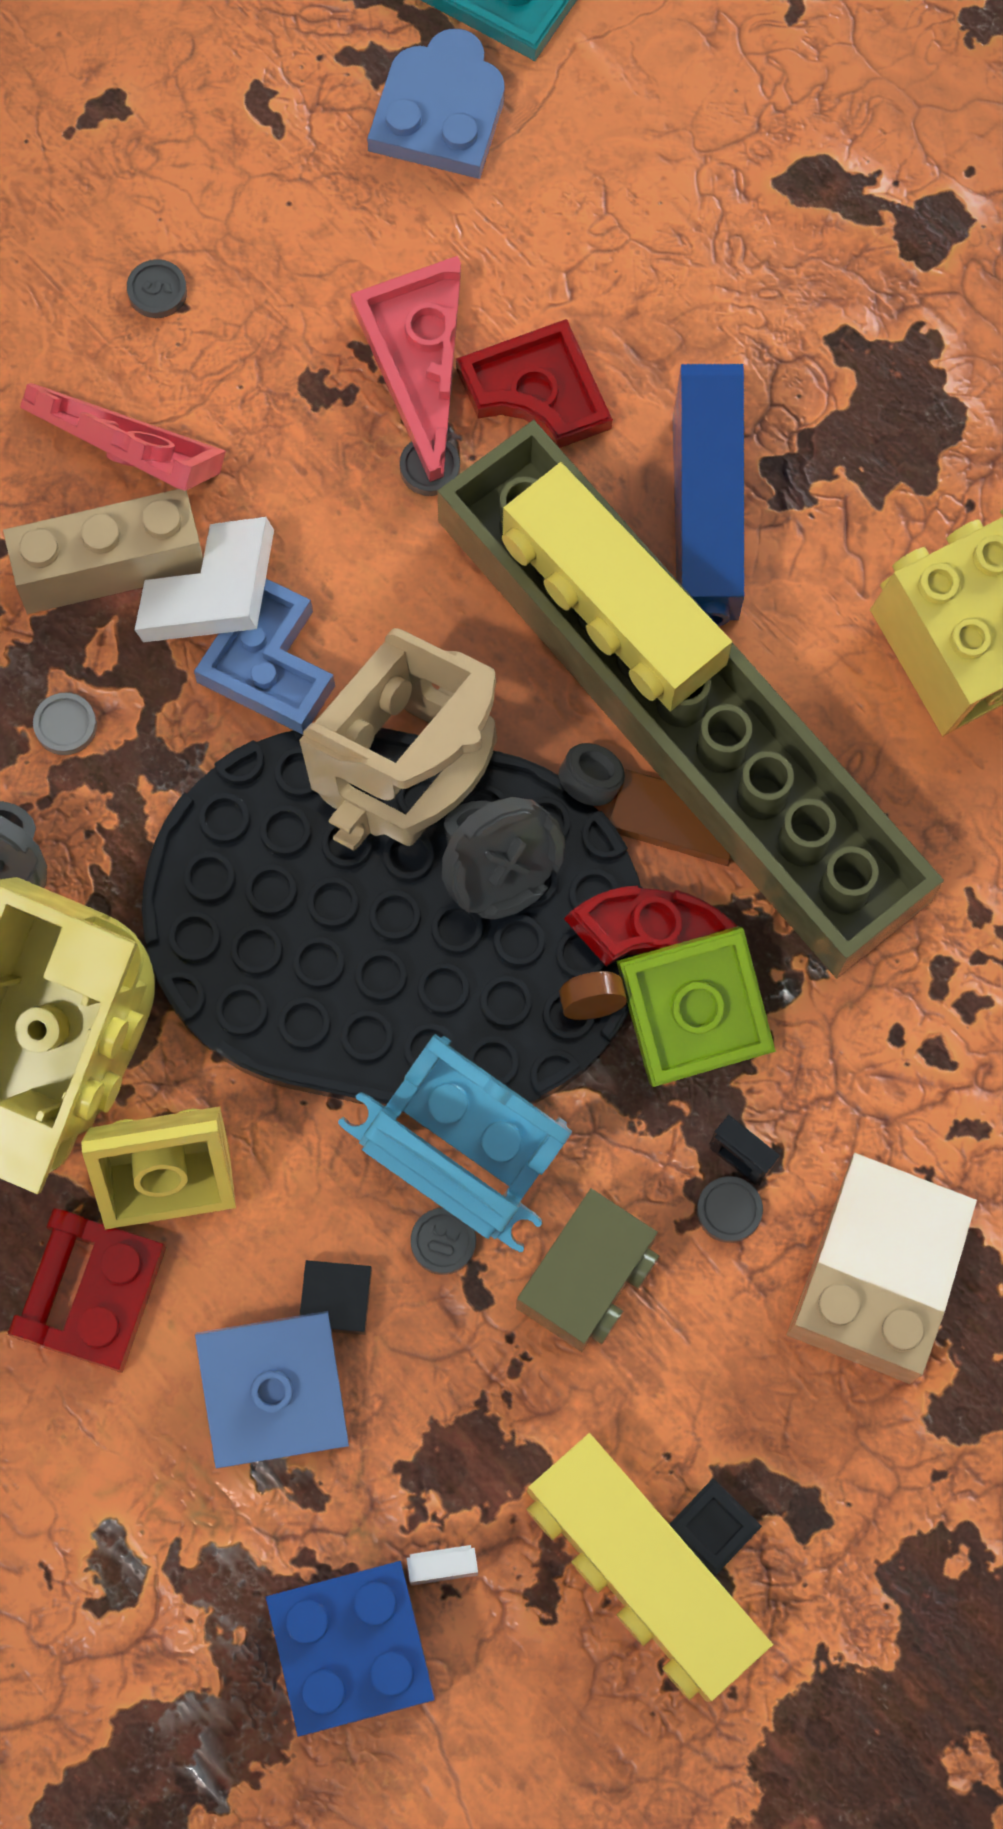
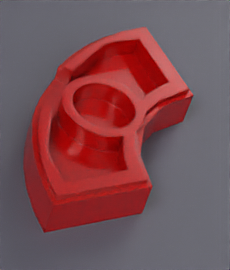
[564,886,737,966]

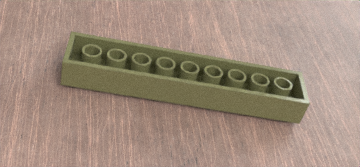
[437,420,944,979]

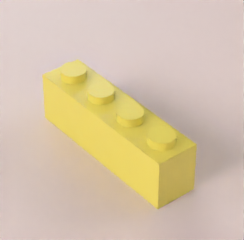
[502,462,733,712]
[526,1432,773,1702]

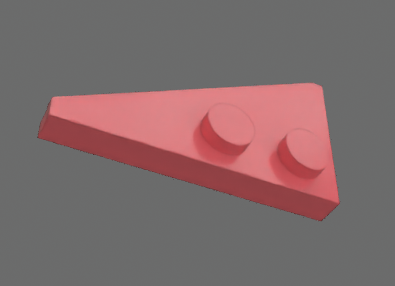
[351,256,461,482]
[20,383,226,491]

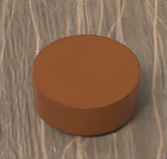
[559,971,627,1020]

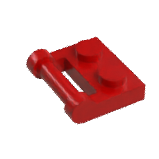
[7,1208,166,1373]

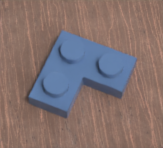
[194,579,335,735]

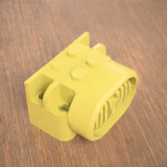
[0,877,155,1195]

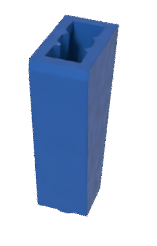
[672,364,744,626]

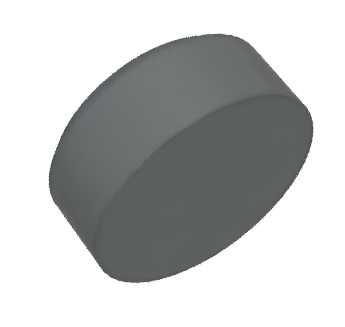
[559,743,625,806]

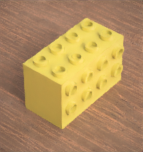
[870,508,1003,737]

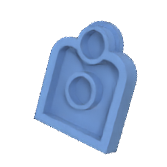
[367,29,505,179]

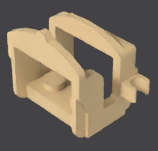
[299,628,497,851]

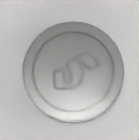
[33,693,97,755]

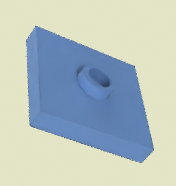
[195,1311,349,1468]

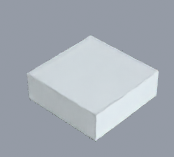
[407,1545,478,1586]

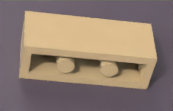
[3,489,203,615]

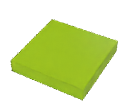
[616,926,776,1087]

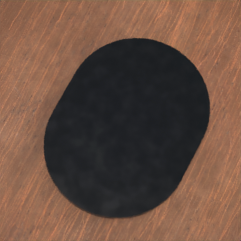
[142,728,642,1113]

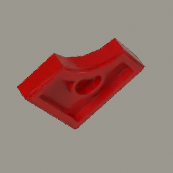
[456,319,613,448]

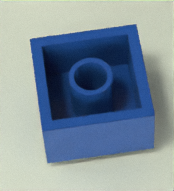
[266,1561,435,1737]

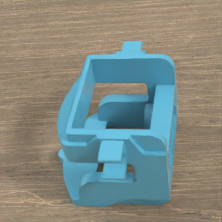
[338,1034,572,1252]

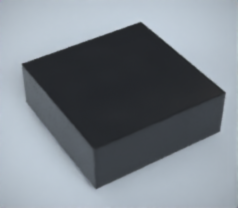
[709,1114,780,1185]
[300,1260,372,1335]
[669,1478,762,1576]

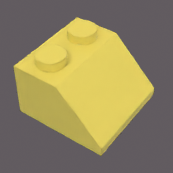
[81,1107,236,1230]

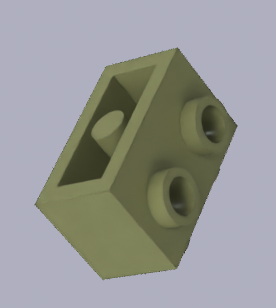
[516,1188,660,1352]

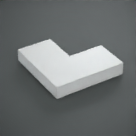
[135,517,274,642]

